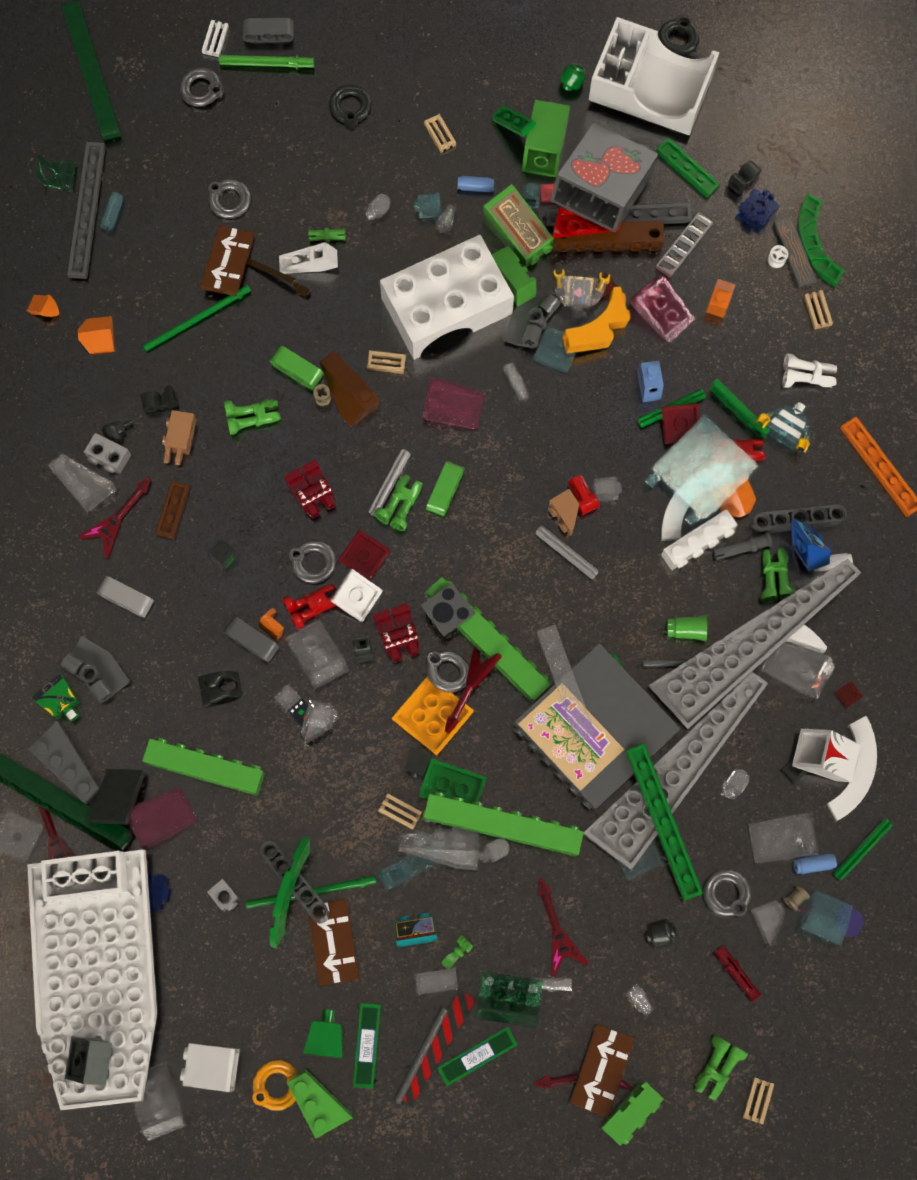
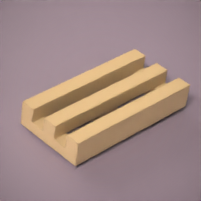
[424,114,456,153]
[804,290,833,330]
[367,350,406,374]
[378,793,422,830]
[742,1077,774,1124]

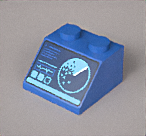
[791,519,832,571]

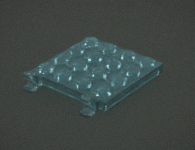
[645,414,759,527]

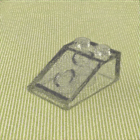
[285,620,349,689]
[761,641,835,699]
[748,813,819,864]
[134,1062,187,1141]

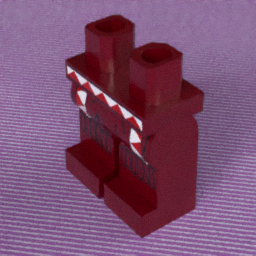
[284,459,336,519]
[373,603,419,662]

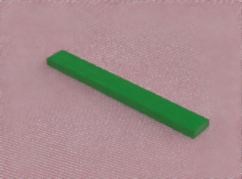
[625,743,703,901]

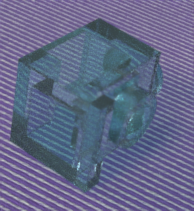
[521,183,541,208]
[414,192,441,218]

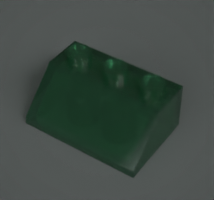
[476,971,543,1028]

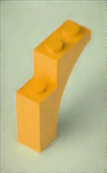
[562,286,630,354]

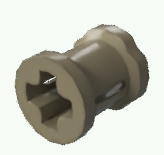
[313,384,331,406]
[783,885,810,912]

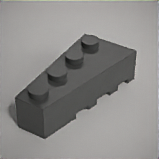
[29,721,100,806]

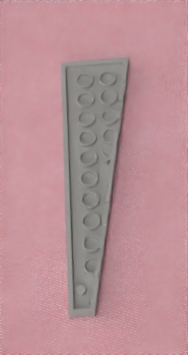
[648,559,861,729]
[583,672,768,870]

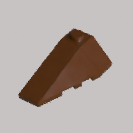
[319,351,380,428]

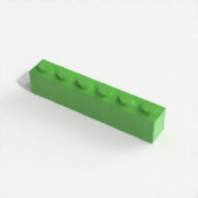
[143,737,265,796]

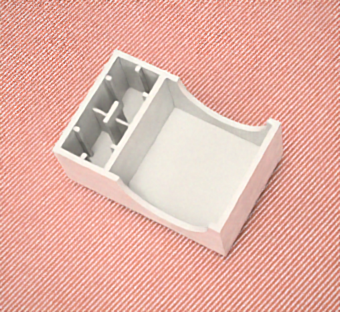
[589,17,719,136]
[380,235,514,360]

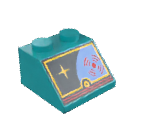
[394,913,438,947]

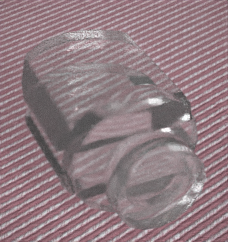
[365,194,391,220]
[723,769,749,800]
[479,839,509,864]

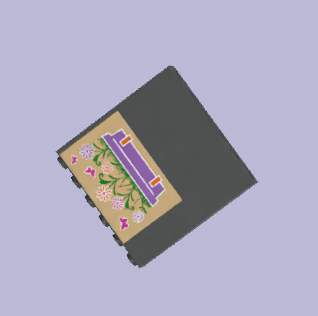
[513,643,680,811]

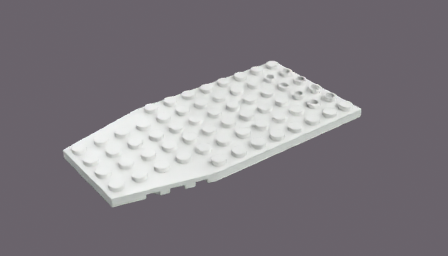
[27,850,157,1110]

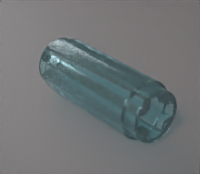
[100,192,123,231]

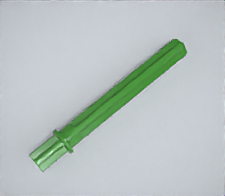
[219,55,314,70]

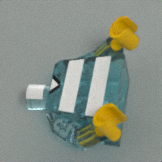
[755,402,810,452]

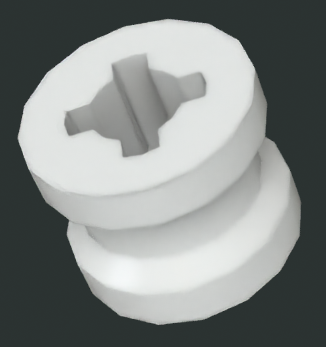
[768,245,788,268]

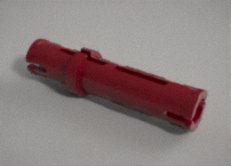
[714,945,762,1002]

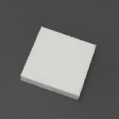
[330,569,383,622]

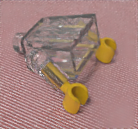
[553,269,610,319]

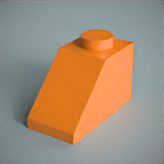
[706,279,735,318]

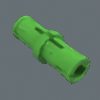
[308,228,346,242]

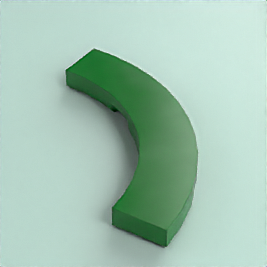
[798,193,845,287]
[269,837,310,948]

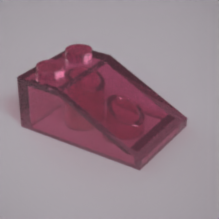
[629,276,695,343]
[423,377,485,430]
[129,787,198,850]

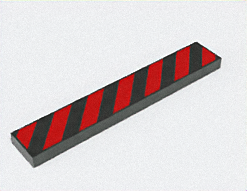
[395,989,477,1107]

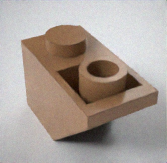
[548,489,579,536]

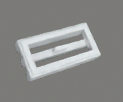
[202,20,229,57]

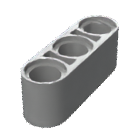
[96,576,154,618]

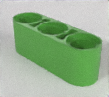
[269,346,324,390]
[426,461,465,517]

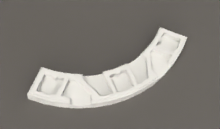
[661,464,733,541]
[827,716,877,821]

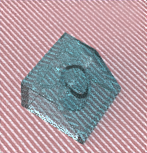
[800,890,853,946]

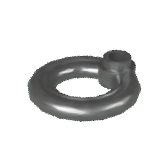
[179,68,224,107]
[208,179,251,219]
[289,540,336,584]
[426,650,469,693]
[703,869,751,917]

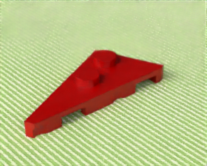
[552,207,621,238]

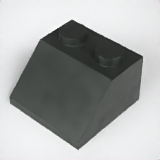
[65,1036,113,1085]

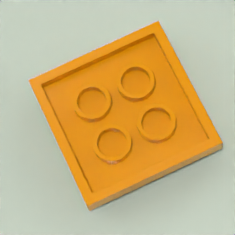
[392,677,474,757]

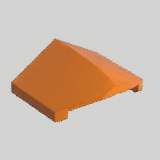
[78,316,115,354]
[712,476,756,517]

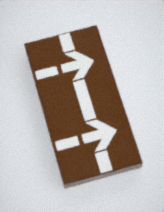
[200,225,255,296]
[308,899,359,986]
[569,1024,635,1118]

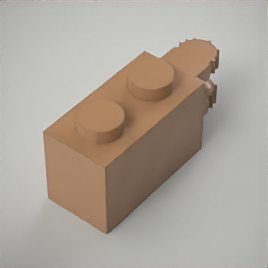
[162,410,196,465]

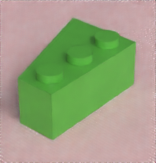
[492,246,536,307]
[287,1068,353,1138]
[601,1081,664,1146]

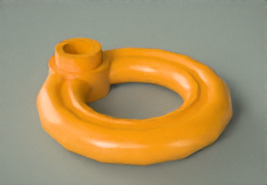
[252,1060,298,1111]

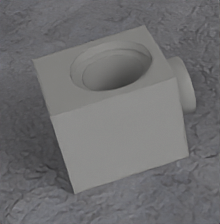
[207,879,240,912]

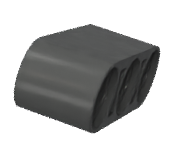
[243,18,294,43]
[223,616,280,663]

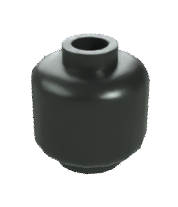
[646,919,677,948]

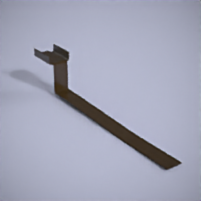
[246,258,311,297]

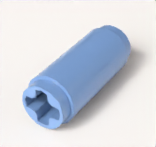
[457,176,494,192]
[794,854,837,874]

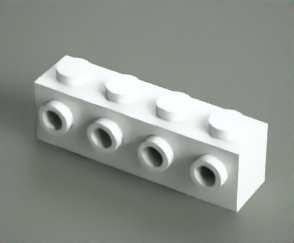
[661,509,738,570]

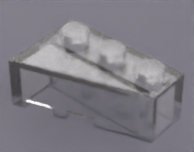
[48,453,117,513]

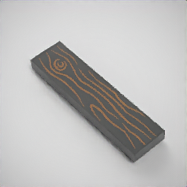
[773,216,816,288]

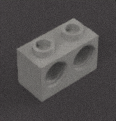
[84,433,131,474]

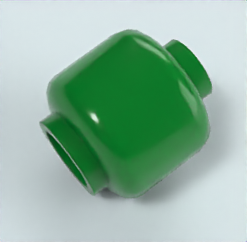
[560,63,586,92]

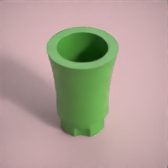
[667,614,707,641]

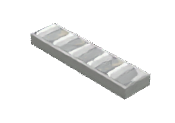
[656,212,713,278]

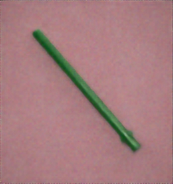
[142,285,251,352]
[245,875,376,909]

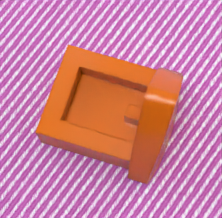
[27,294,59,317]
[259,608,284,641]

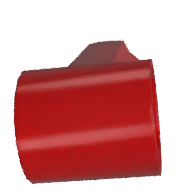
[567,475,600,515]

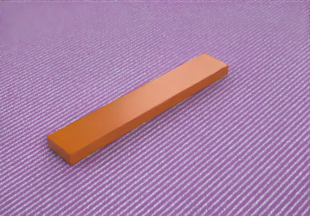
[840,416,917,517]

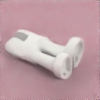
[782,353,837,388]

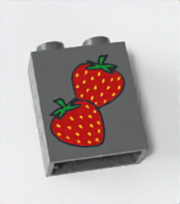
[550,123,658,233]

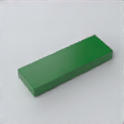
[491,105,536,137]

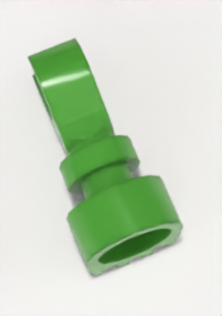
[441,935,473,970]

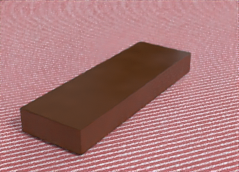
[155,481,190,540]

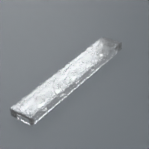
[536,625,596,742]

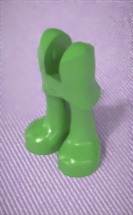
[224,399,280,435]
[373,474,423,531]
[761,547,796,603]
[695,1035,748,1101]

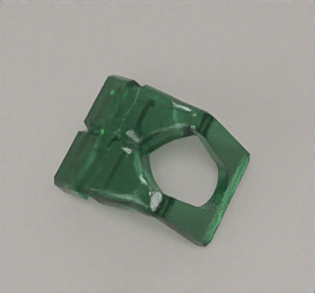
[36,155,76,188]

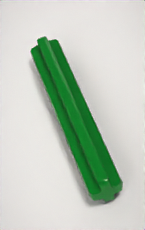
[637,389,706,427]
[833,819,892,880]

